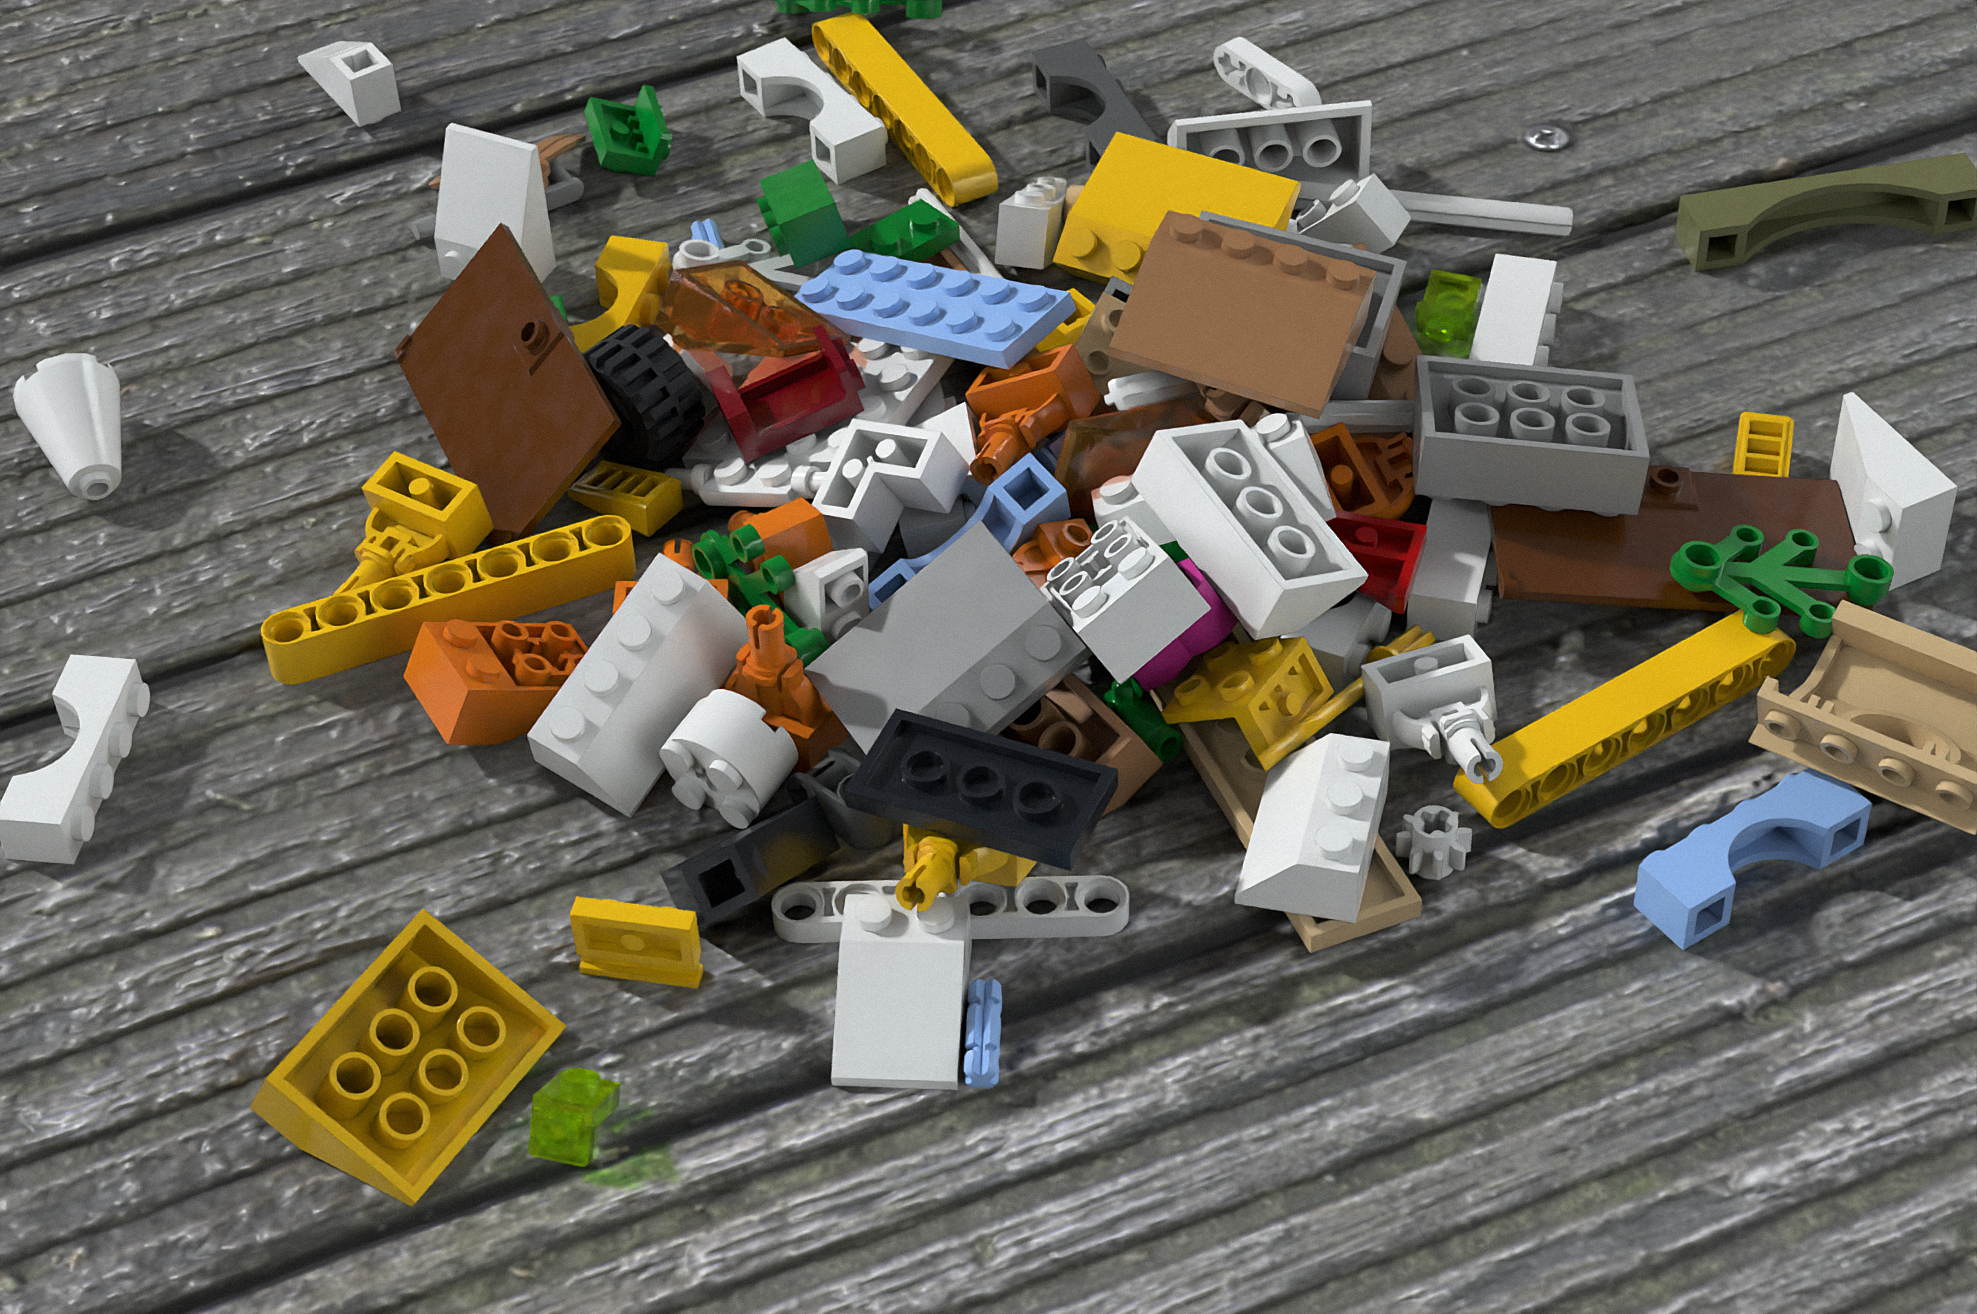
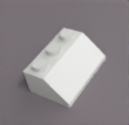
[1235,733,1390,923]

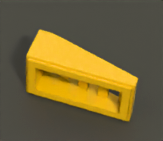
[1732,412,1794,477]
[567,460,684,537]

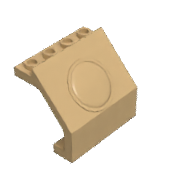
[1748,600,1977,835]

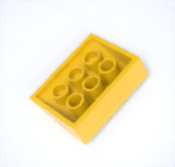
[1053,131,1302,285]
[249,908,567,1207]

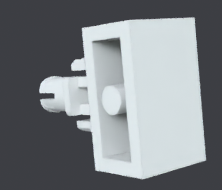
[1361,634,1503,784]

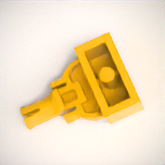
[332,451,494,596]
[895,824,1037,912]

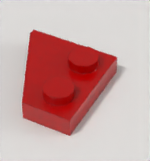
[1326,509,1428,614]

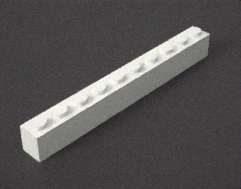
[1406,254,1564,641]

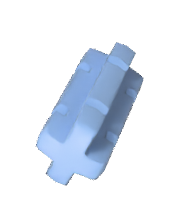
[964,978,1002,1089]

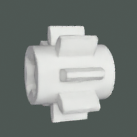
[1395,805,1472,880]

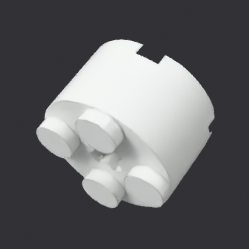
[659,689,798,829]

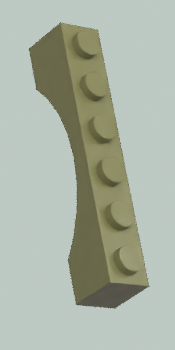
[1675,153,1977,272]

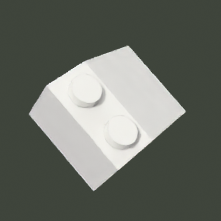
[434,123,556,283]
[1829,392,1958,591]
[831,894,972,1090]

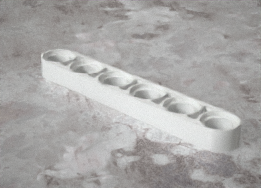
[771,875,1129,943]

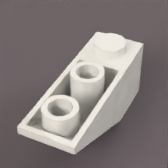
[298,41,401,127]
[994,177,1069,270]

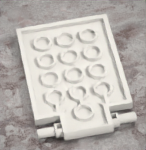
[665,323,956,507]

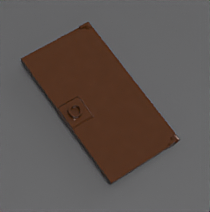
[394,223,622,548]
[1486,465,1873,616]

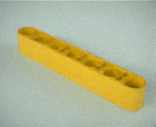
[812,11,998,207]
[261,515,637,685]
[1453,609,1796,829]

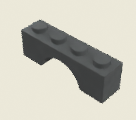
[1032,38,1162,174]

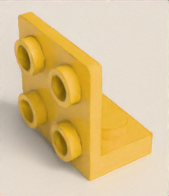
[1161,636,1334,759]

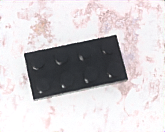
[844,708,1119,871]

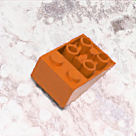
[403,619,589,745]

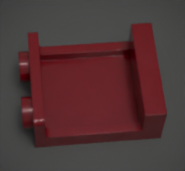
[704,324,866,463]

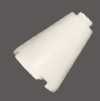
[13,353,122,500]

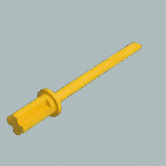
[1257,624,1436,771]

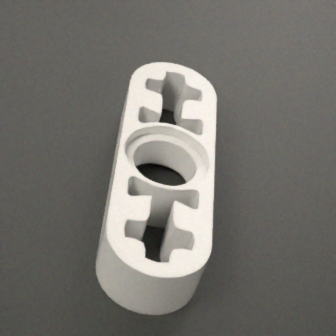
[1214,37,1322,110]

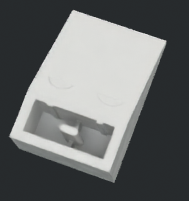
[1039,515,1211,685]

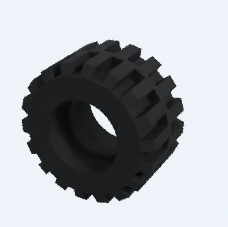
[582,324,706,470]

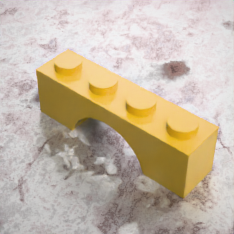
[569,235,677,353]

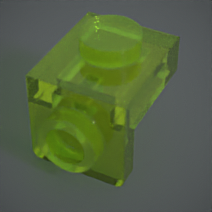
[1415,269,1483,342]
[528,1068,621,1167]

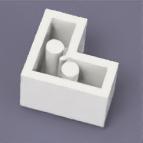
[811,419,970,553]

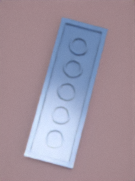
[784,249,1076,370]

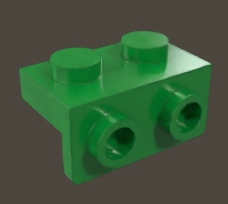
[584,85,672,177]
[845,199,960,263]

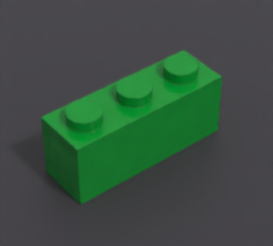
[756,159,852,269]

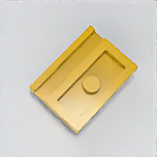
[569,896,704,989]

